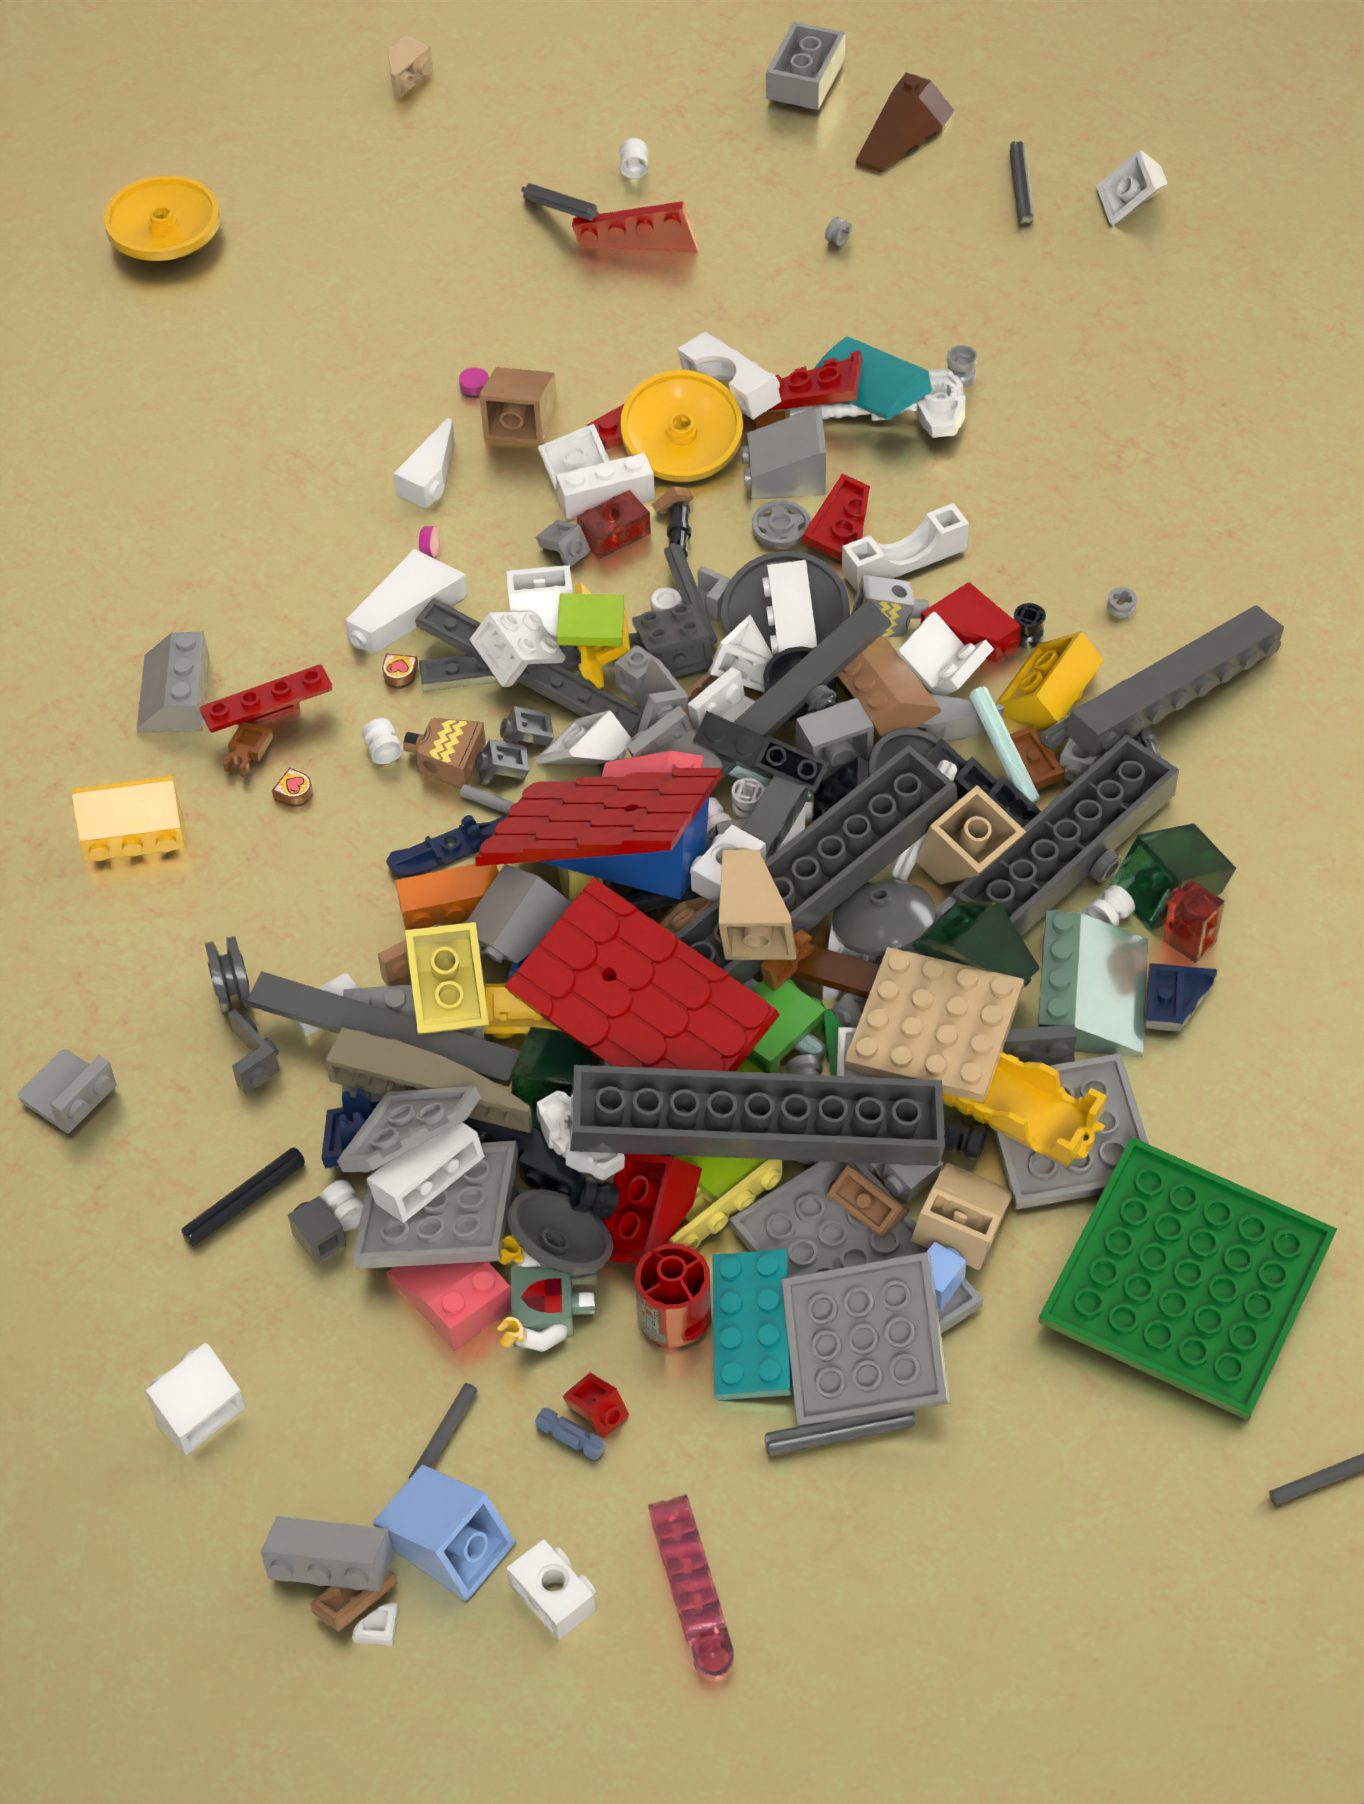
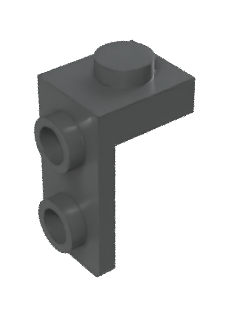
[228,1009,279,1094]

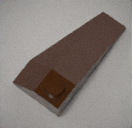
[856,73,955,173]

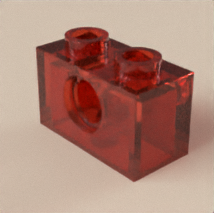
[577,490,651,560]
[1163,879,1225,963]

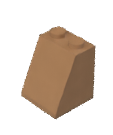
[479,367,556,445]

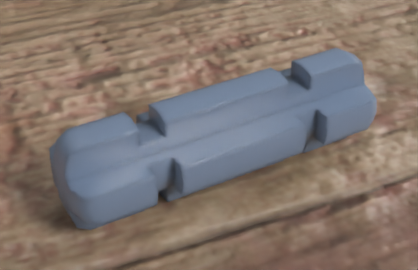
[535,1408,606,1460]

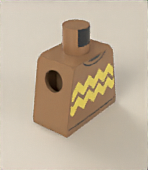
[403,718,486,789]

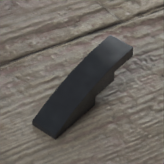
[924,738,1041,828]

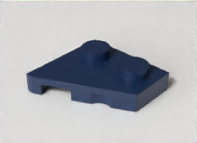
[1145,963,1217,1032]

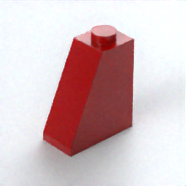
[920,582,1021,663]

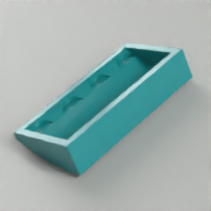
[814,336,932,420]

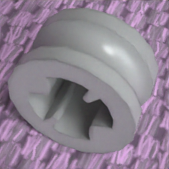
[825,217,852,247]
[1107,587,1137,618]

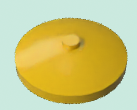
[104,175,220,261]
[621,370,743,482]

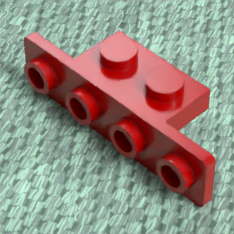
[200,664,333,733]

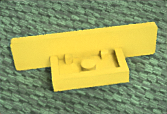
[669,1159,782,1250]

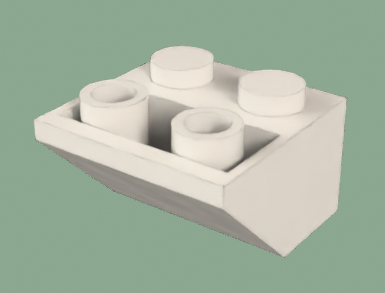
[506,565,573,640]
[145,1342,245,1456]

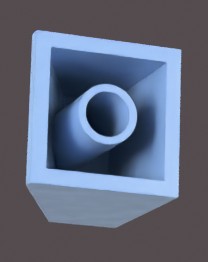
[372,1465,516,1601]

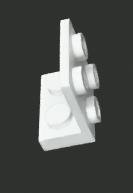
[469,612,566,687]
[896,612,994,696]
[687,667,755,733]

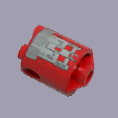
[635,1244,711,1350]

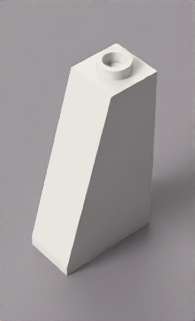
[345,549,467,654]

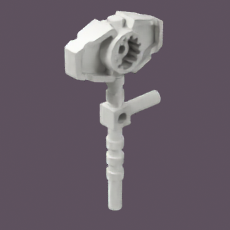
[789,369,966,438]
[536,1063,625,1180]

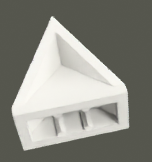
[708,615,774,693]

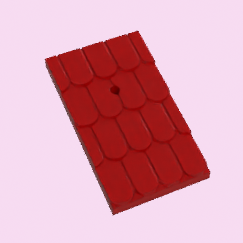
[475,768,722,900]
[504,878,780,1072]

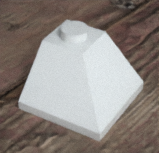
[1096,149,1168,226]
[535,710,632,765]

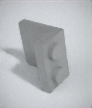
[637,658,689,733]
[626,706,723,769]
[18,1050,117,1134]

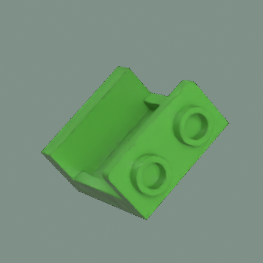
[746,978,826,1073]

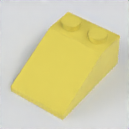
[405,922,489,1035]

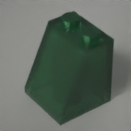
[1110,823,1236,931]
[911,901,1040,988]
[511,1026,599,1133]

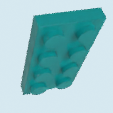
[712,1249,792,1400]

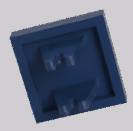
[321,1088,380,1168]

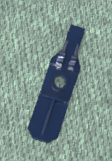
[386,815,507,878]

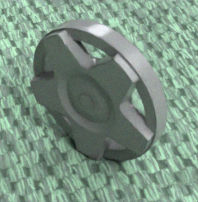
[752,500,810,548]

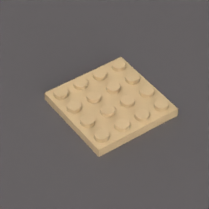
[844,947,1024,1103]

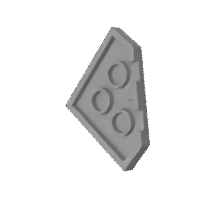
[337,1086,481,1172]

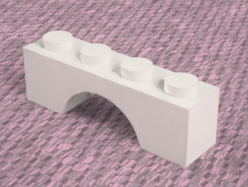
[677,331,781,420]
[842,503,969,592]

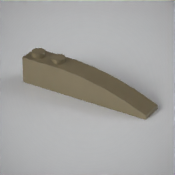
[325,1027,533,1133]

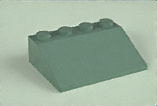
[1038,910,1148,1057]

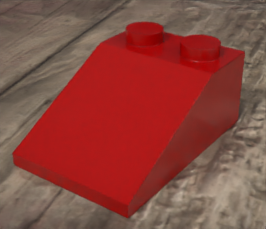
[603,1153,702,1265]

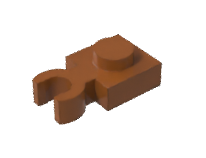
[223,722,273,777]
[760,929,814,992]

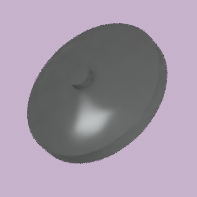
[721,551,850,656]

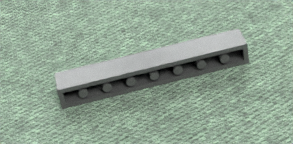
[1066,605,1284,758]

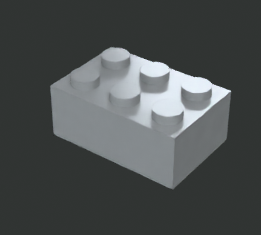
[766,21,846,110]

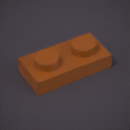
[1010,726,1065,790]

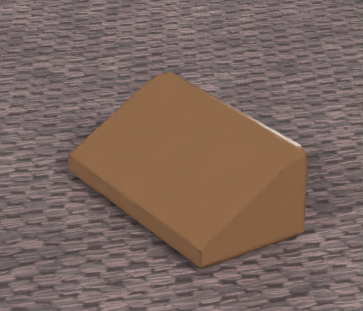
[826,1165,910,1238]

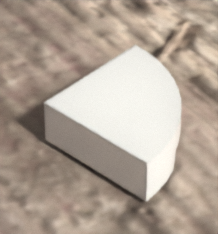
[352,1603,399,1646]

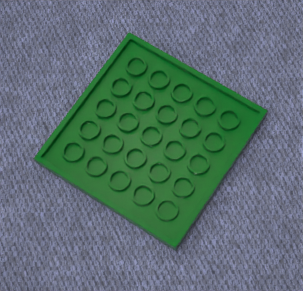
[1038,1137,1337,1421]

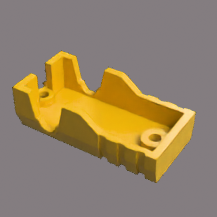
[943,1050,1107,1167]

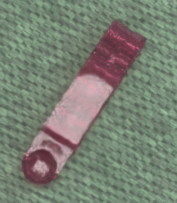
[648,1494,734,1681]

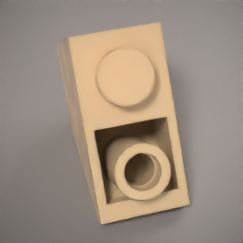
[387,35,433,98]

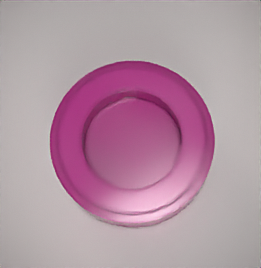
[459,367,489,396]
[419,526,440,558]

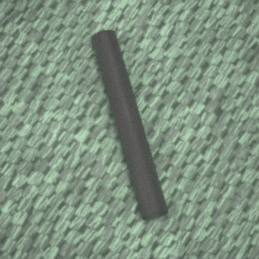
[408,1383,478,1479]
[1269,1453,1364,1506]

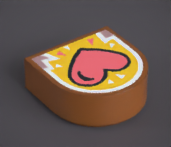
[382,653,418,686]
[272,767,313,805]

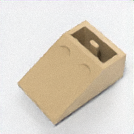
[911,1163,1013,1271]

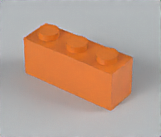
[395,864,499,930]

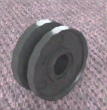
[204,936,250,1014]

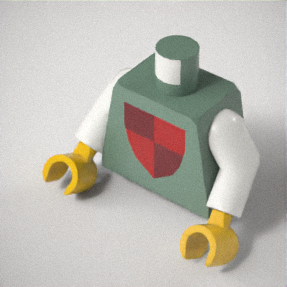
[497,1236,595,1352]

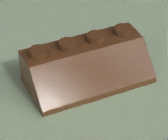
[835,637,942,739]

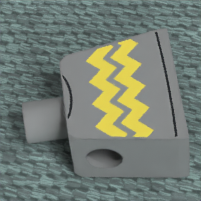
[851,575,929,638]

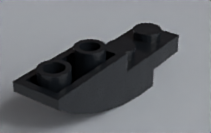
[693,711,829,794]
[463,1118,581,1197]

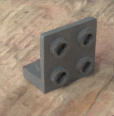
[632,604,713,677]
[1003,1024,1077,1066]

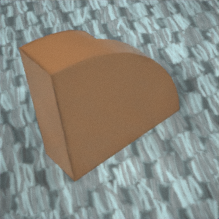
[652,486,694,514]

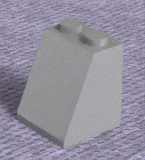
[742,407,826,499]
[465,864,572,964]

